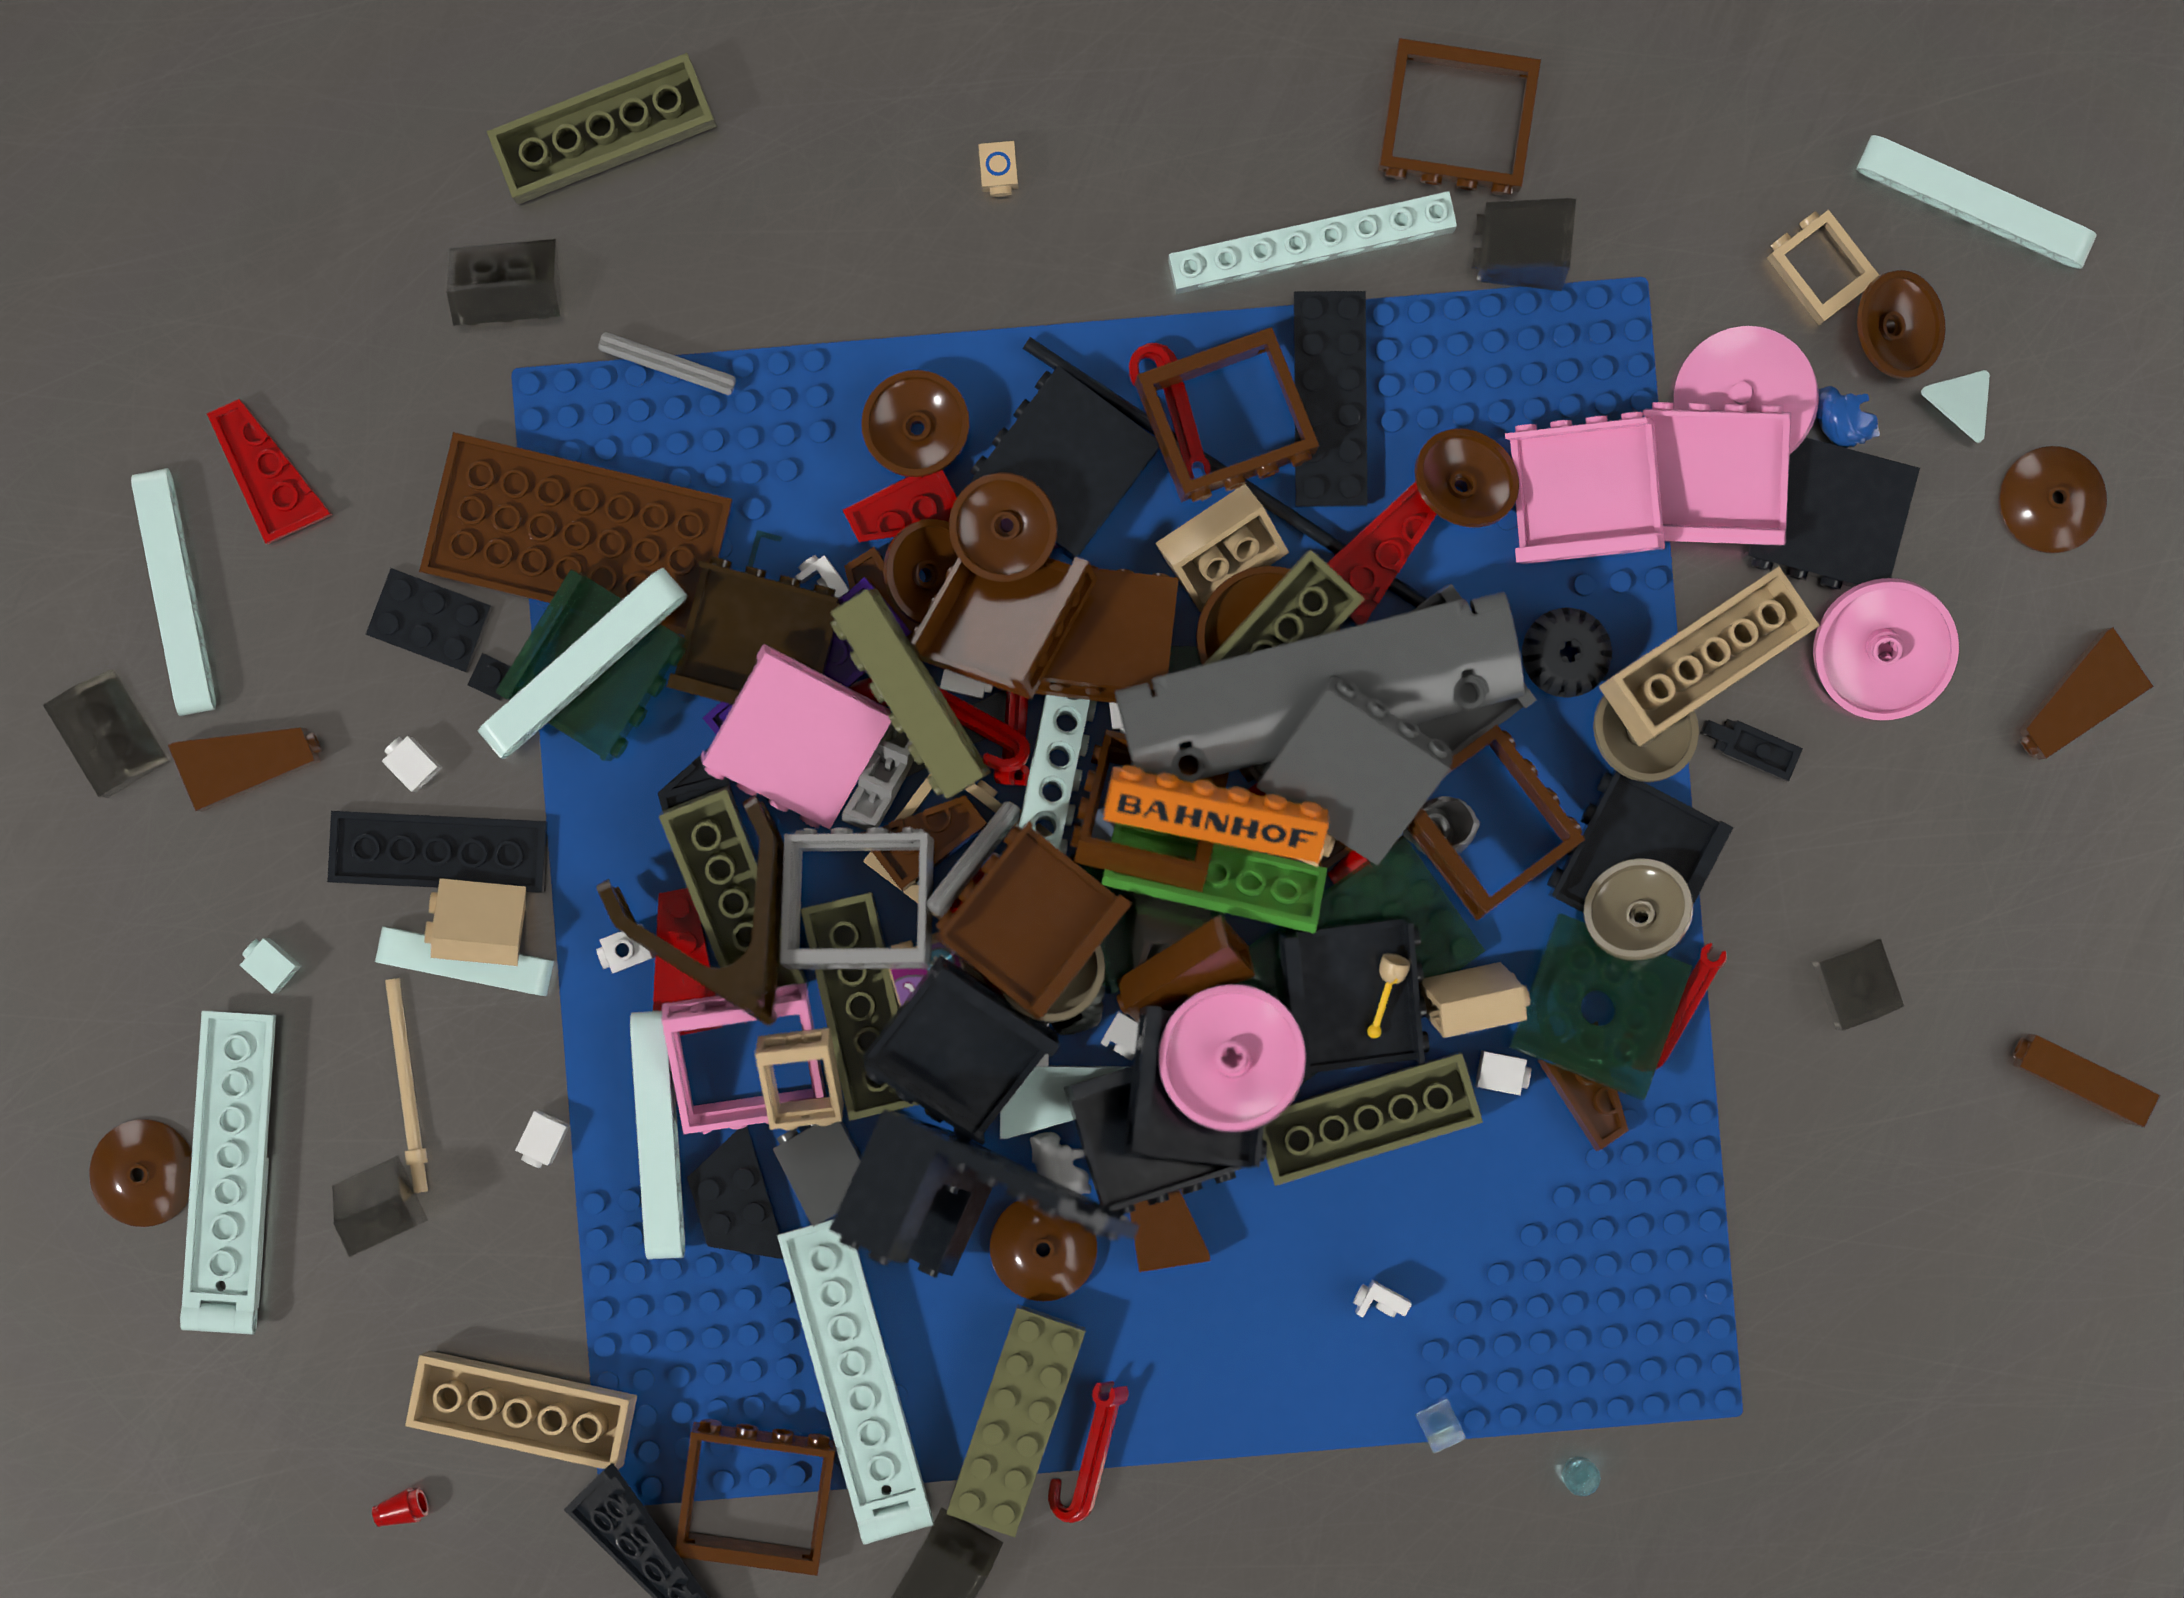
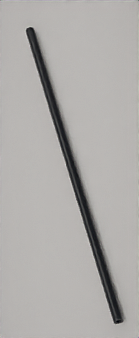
[1023,337,1428,607]

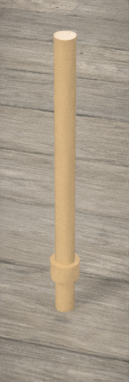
[385,978,428,1193]

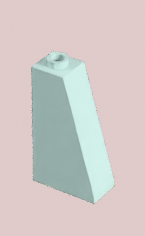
[1000,1065,1127,1139]

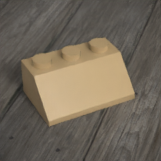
[1156,484,1289,612]

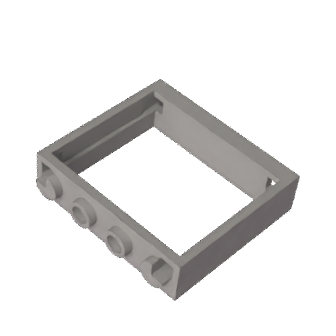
[780,827,934,969]

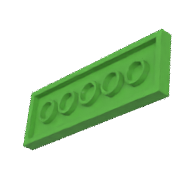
[1102,822,1327,933]

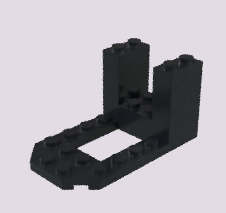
[829,1109,1139,1278]

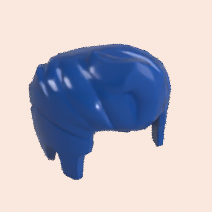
[1816,386,1880,448]

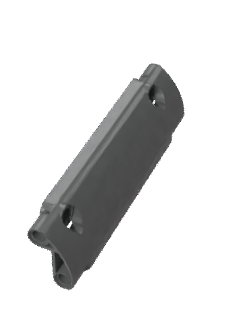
[1115,592,1525,782]

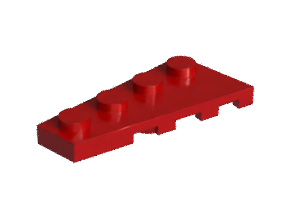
[206,399,332,545]
[1326,481,1437,626]
[653,888,723,1036]

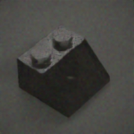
[1812,939,1904,1031]

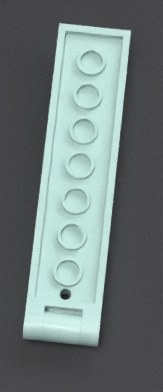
[180,1010,276,1335]
[777,1219,934,1545]

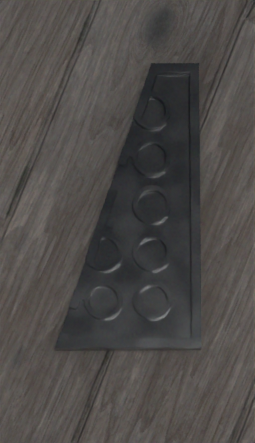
[564,1462,709,1598]

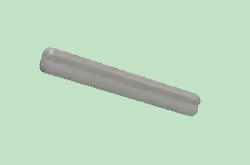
[598,332,736,395]
[927,801,1021,916]

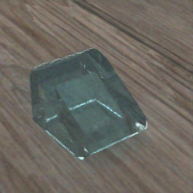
[1415,1399,1466,1453]

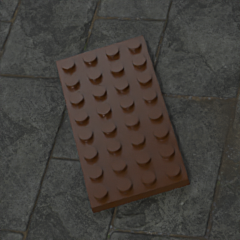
[419,432,733,636]

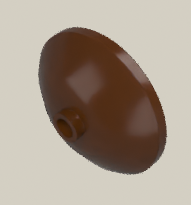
[1857,270,1946,378]
[861,370,970,477]
[1415,429,1519,528]
[1999,446,2107,553]
[949,473,1058,582]
[883,519,958,625]
[89,1119,192,1227]
[990,1197,1097,1302]

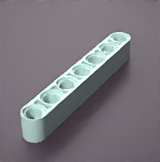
[1857,135,2097,269]
[131,468,216,716]
[478,568,687,759]
[630,1011,685,1259]

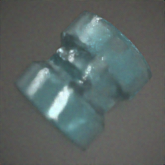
[1561,1456,1601,1496]

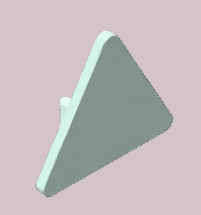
[1921,370,1990,443]

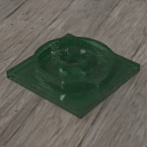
[1509,913,1693,1101]

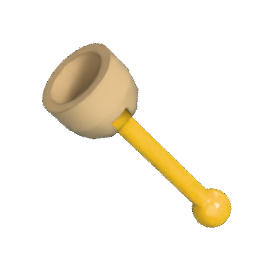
[1367,954,1410,1038]

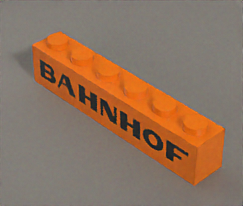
[1104,766,1329,863]

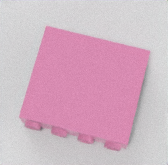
[1643,402,1791,545]
[1505,412,1665,564]
[701,644,891,829]

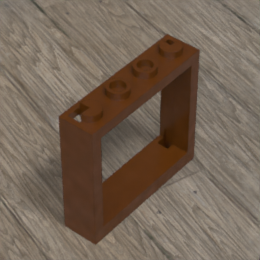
[1378,38,1541,195]
[1135,327,1319,502]
[1406,724,1585,921]
[1070,730,1229,892]
[675,1419,836,1576]

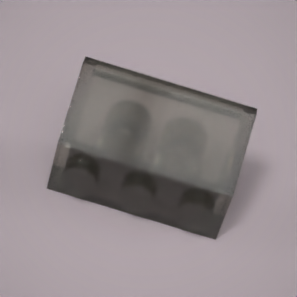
[446,239,561,326]
[43,669,169,798]

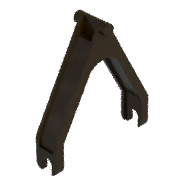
[596,795,784,1026]

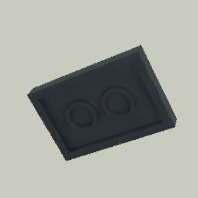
[365,568,493,673]

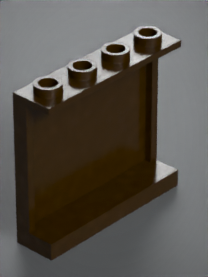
[667,556,844,705]

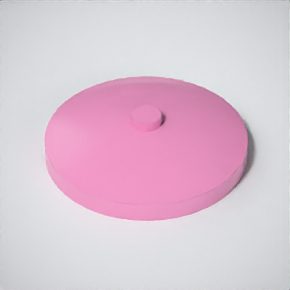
[1674,326,1819,454]
[1813,578,1959,720]
[1159,985,1306,1132]

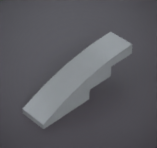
[842,723,914,831]

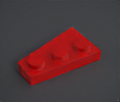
[842,470,957,542]

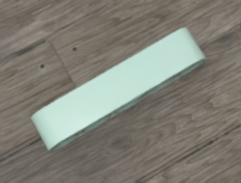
[375,926,554,996]

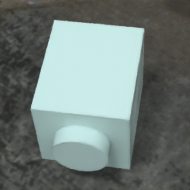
[240,938,302,994]

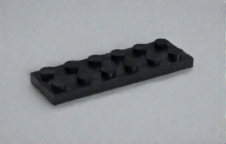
[1293,291,1368,507]
[327,811,547,893]

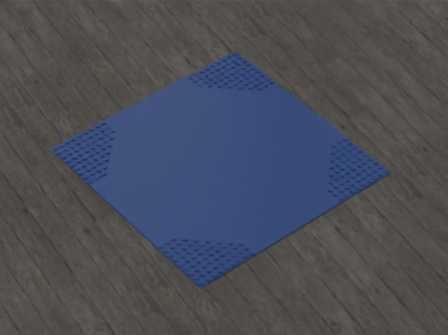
[511,277,1743,1506]

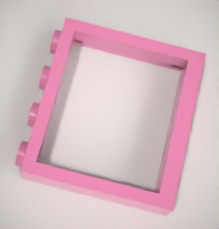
[662,983,826,1134]

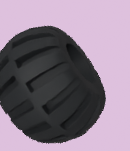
[1522,608,1612,698]

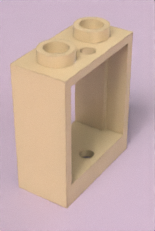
[1767,209,1880,325]
[755,1028,844,1130]

